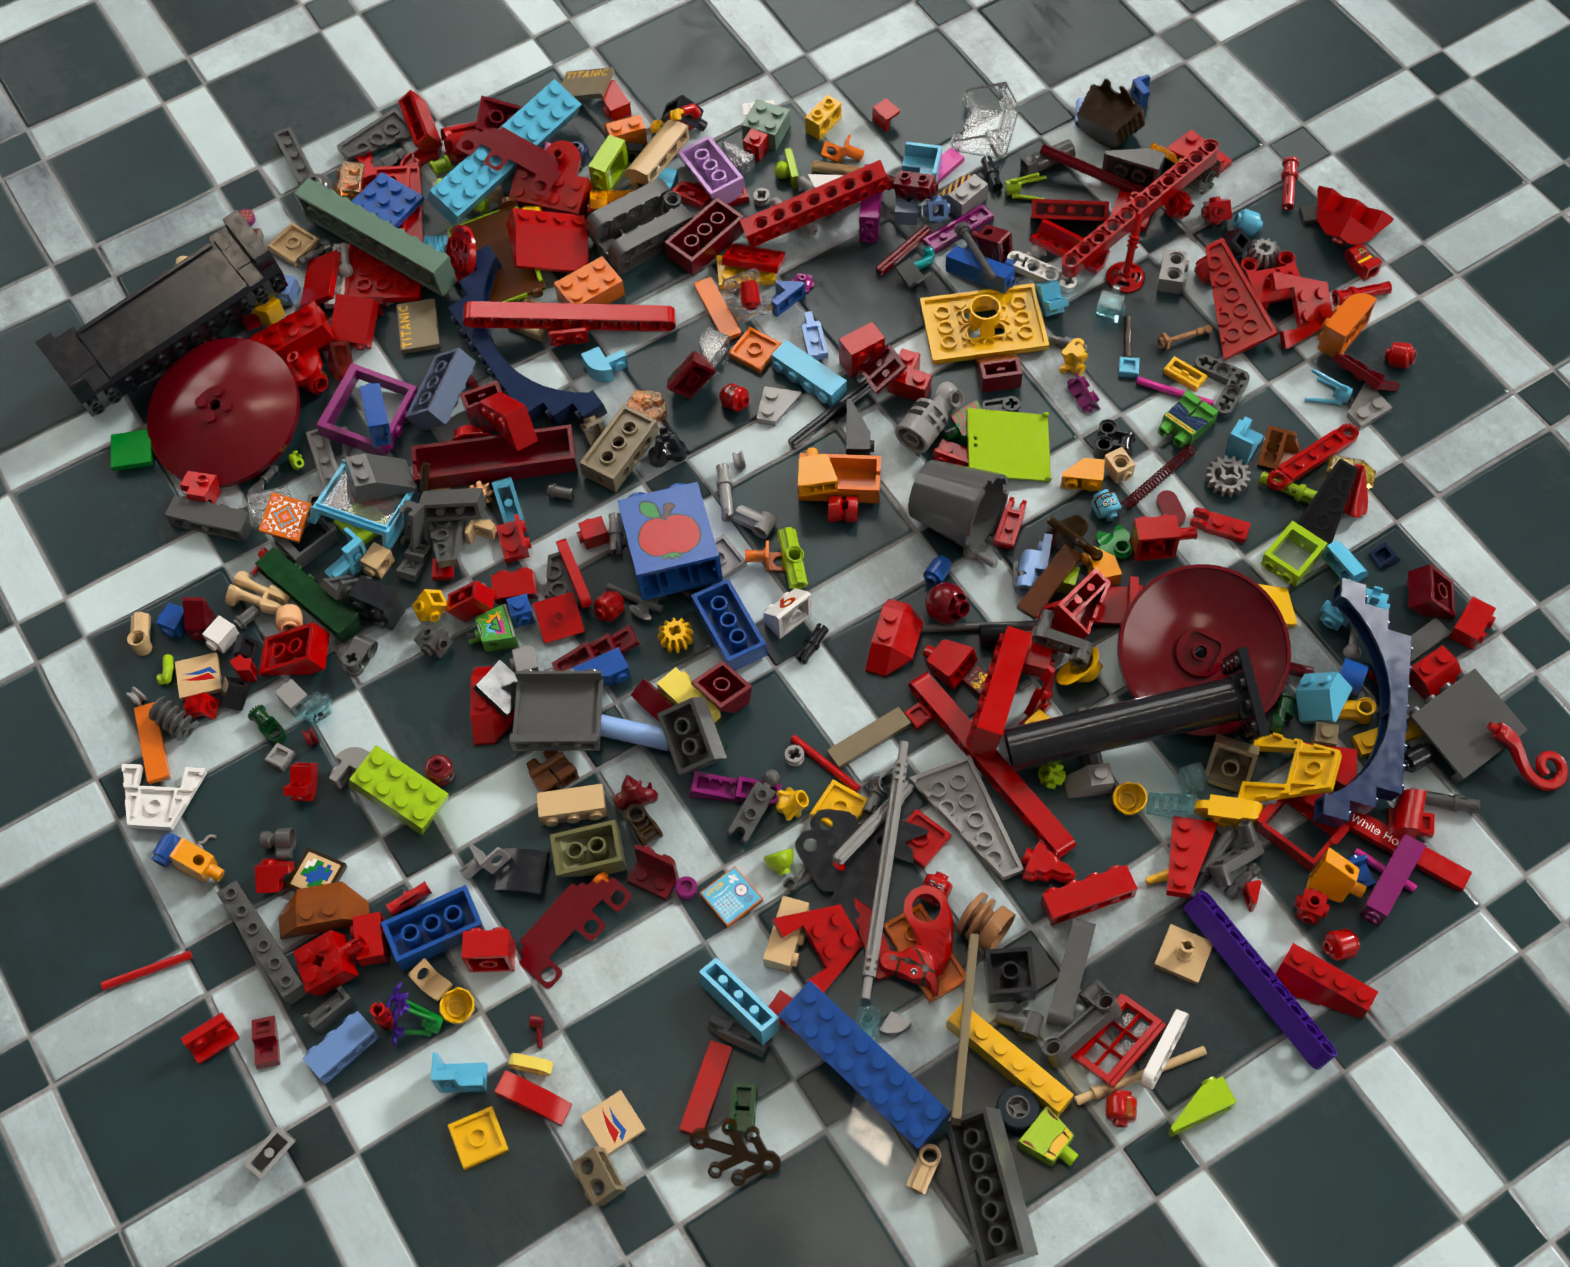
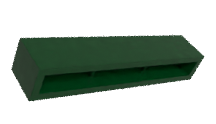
[255,547,362,643]

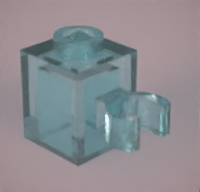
[1095,284,1127,323]

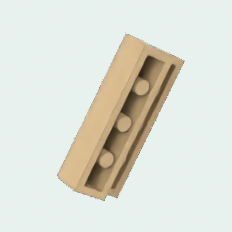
[624,120,689,190]

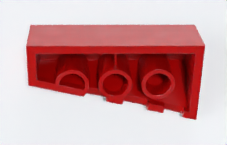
[1275,943,1378,1019]

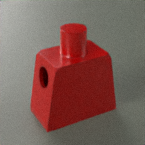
[923,639,978,689]

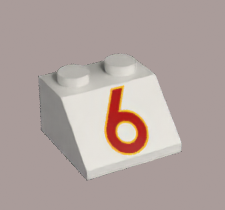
[763,588,812,639]

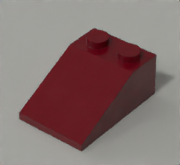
[475,95,523,132]

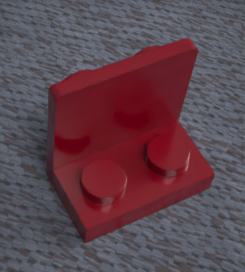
[627,844,679,901]

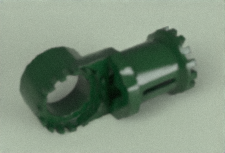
[1269,692,1297,734]
[248,705,287,745]

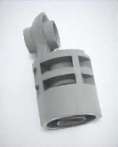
[895,381,964,453]

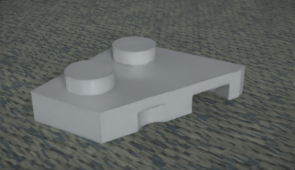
[756,386,802,426]

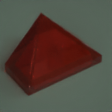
[328,340,353,381]

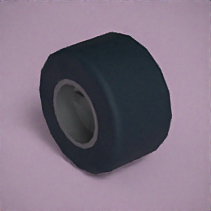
[996,1086,1040,1134]

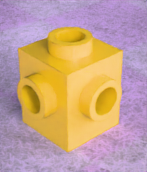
[412,589,447,622]

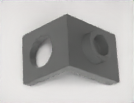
[895,258,931,290]

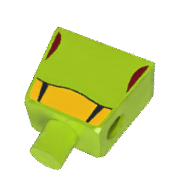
[1017,1106,1079,1167]

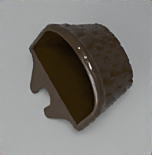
[1077,79,1145,148]

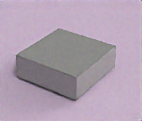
[264,743,296,772]

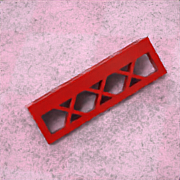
[1029,219,1111,274]

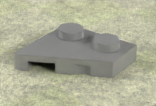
[1347,382,1392,430]

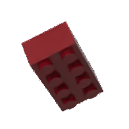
[665,197,744,276]

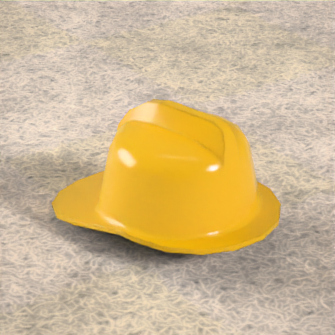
[1056,646,1103,685]

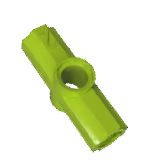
[777,527,808,589]

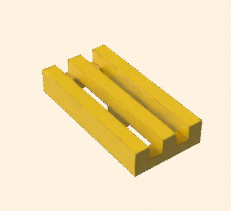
[1163,356,1208,392]

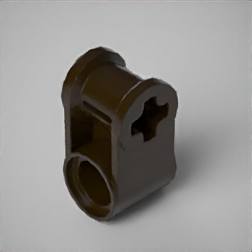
[626,804,663,846]

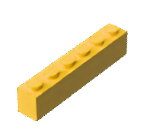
[946,1002,1074,1117]

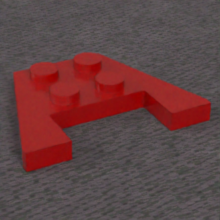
[1269,272,1333,349]
[771,904,863,993]

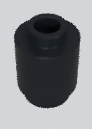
[1404,743,1434,773]

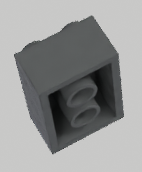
[657,697,727,775]

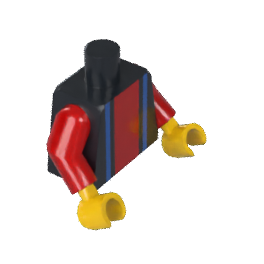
[650,95,708,133]

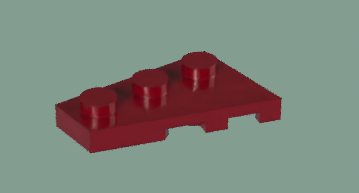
[1333,352,1401,391]

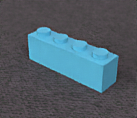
[771,340,847,406]
[699,958,780,1045]

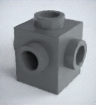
[414,624,453,658]

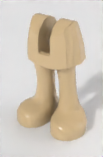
[225,571,290,615]

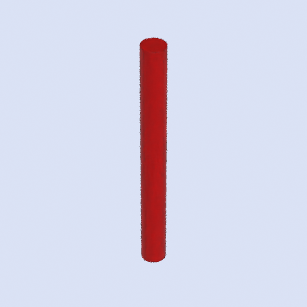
[790,735,861,793]
[101,950,193,991]

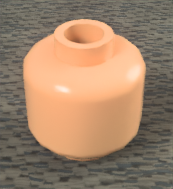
[276,604,303,632]

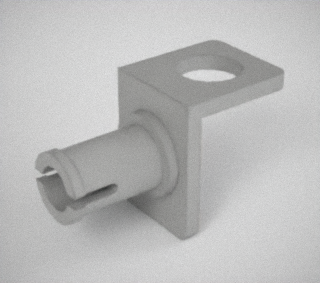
[459,845,511,880]

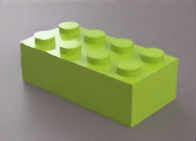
[349,745,449,835]

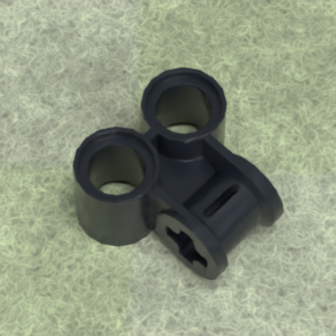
[1093,419,1136,460]

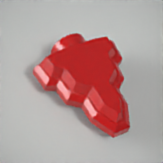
[1021,840,1076,882]

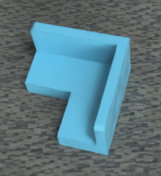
[902,142,942,183]
[1224,416,1264,465]
[324,527,367,578]
[431,1052,488,1093]

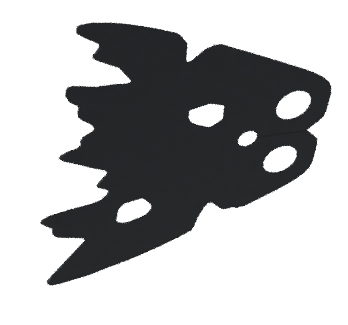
[795,809,929,931]

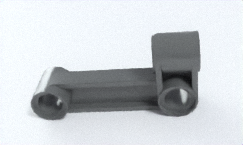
[1042,979,1122,1069]

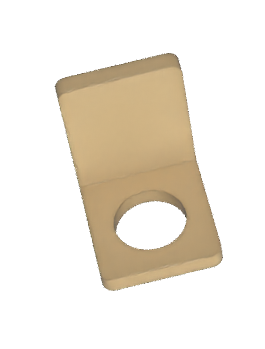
[408,959,453,1001]

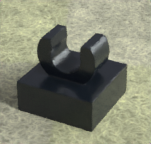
[626,143,644,161]
[231,633,258,661]

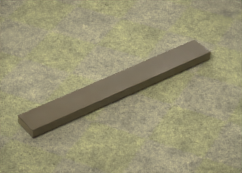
[951,934,979,1126]

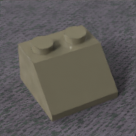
[1202,734,1260,793]

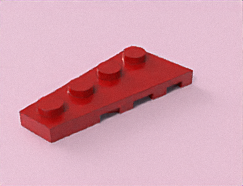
[1166,816,1218,899]

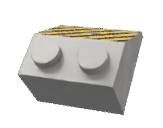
[936,174,988,218]

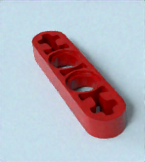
[556,538,593,609]

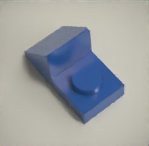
[771,281,805,317]

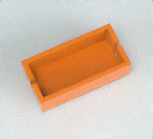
[797,453,881,503]

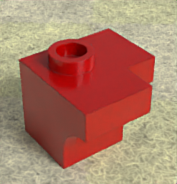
[180,471,221,504]
[254,858,294,893]

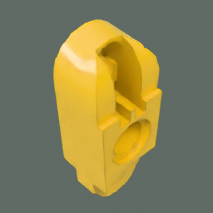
[1193,794,1264,830]

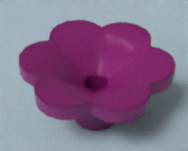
[791,273,814,293]

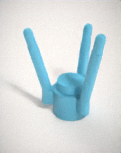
[1305,369,1353,406]

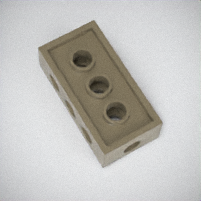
[579,404,659,492]

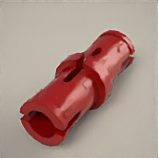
[385,881,432,917]
[370,1002,394,1030]

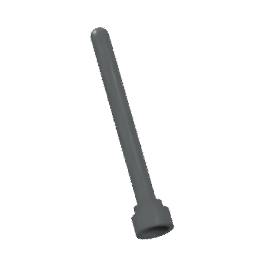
[955,222,996,279]

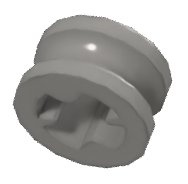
[753,188,770,207]
[732,451,746,470]
[126,686,147,706]
[785,745,804,767]

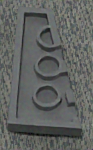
[428,520,465,568]

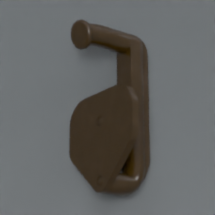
[1046,515,1103,561]

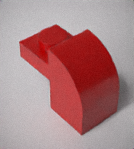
[283,762,318,801]

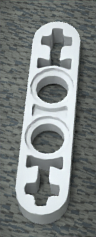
[1007,251,1077,293]
[1141,1009,1189,1089]

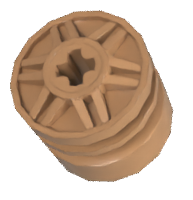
[956,892,1016,951]

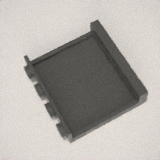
[509,669,604,751]

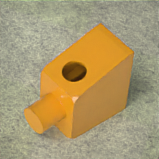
[798,448,838,497]
[169,837,225,883]
[1306,848,1367,902]

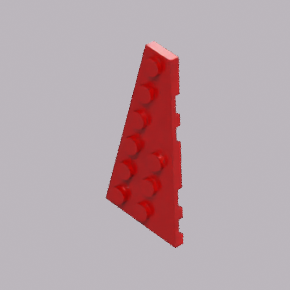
[1205,238,1278,361]

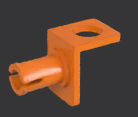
[821,134,865,163]
[745,540,786,572]

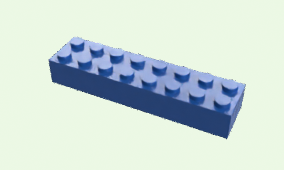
[778,981,952,1150]

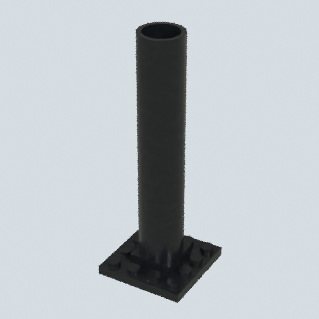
[1004,646,1270,772]

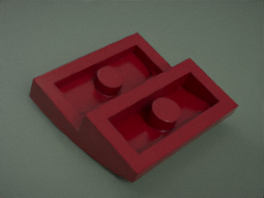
[859,344,907,394]

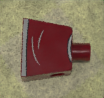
[971,225,1013,264]

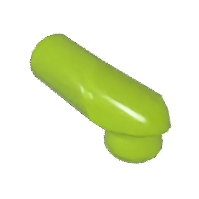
[156,654,174,685]

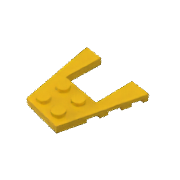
[1238,732,1342,802]

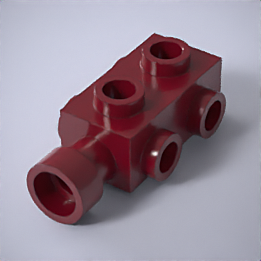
[887,170,939,201]

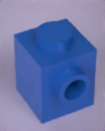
[506,593,535,628]
[156,602,186,639]

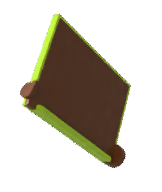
[447,196,546,302]

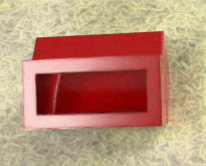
[229,654,258,682]

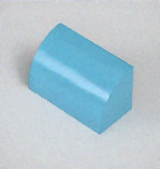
[1322,541,1368,582]

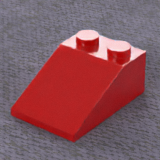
[259,622,330,676]

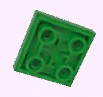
[111,429,153,471]

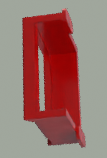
[1255,797,1349,872]

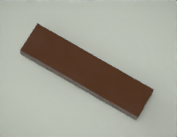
[1017,544,1082,620]

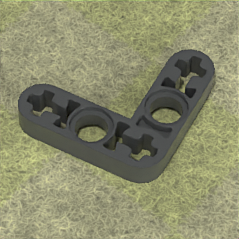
[1194,354,1250,419]

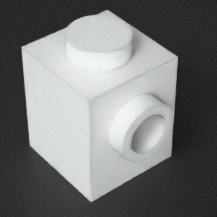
[202,616,239,654]

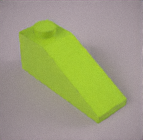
[1168,1076,1237,1137]

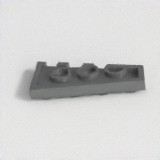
[337,108,412,162]

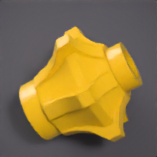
[776,787,809,821]

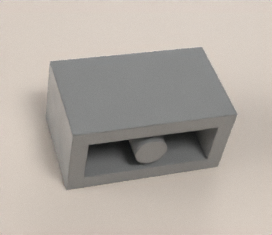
[243,1125,296,1180]

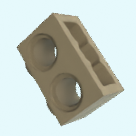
[571,1147,626,1206]

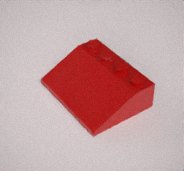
[506,208,588,273]

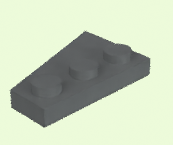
[545,552,581,606]

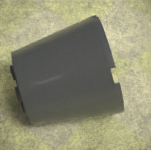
[908,460,1009,553]

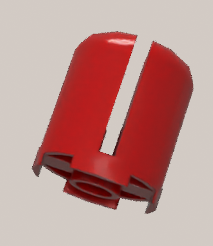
[441,121,481,164]

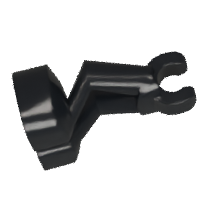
[648,426,687,467]

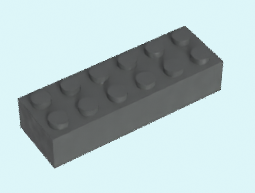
[945,1106,1039,1267]

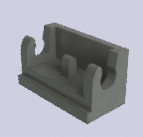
[399,500,425,550]
[303,985,357,1036]

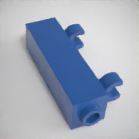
[946,245,1016,294]

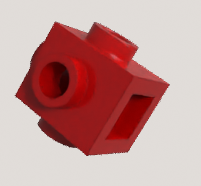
[1163,190,1195,220]
[1201,196,1232,225]
[1294,888,1330,926]

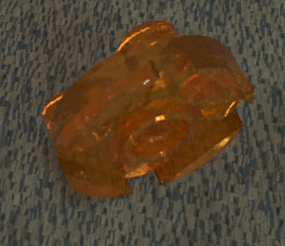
[626,390,666,422]

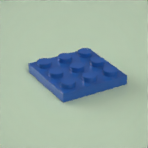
[351,172,425,228]

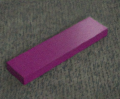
[922,204,994,254]

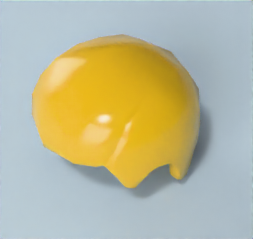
[1112,782,1148,816]
[439,987,475,1024]

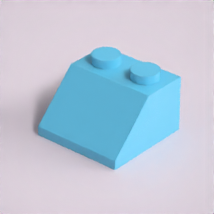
[1296,672,1353,724]

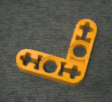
[590,190,635,209]

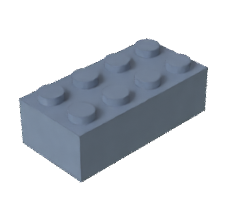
[405,348,476,431]

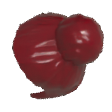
[614,775,658,811]

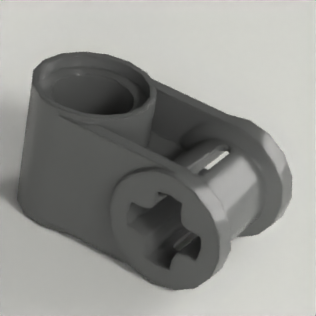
[342,634,378,677]

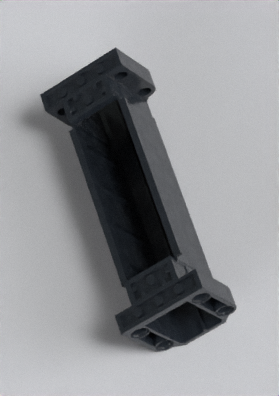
[35,210,288,417]

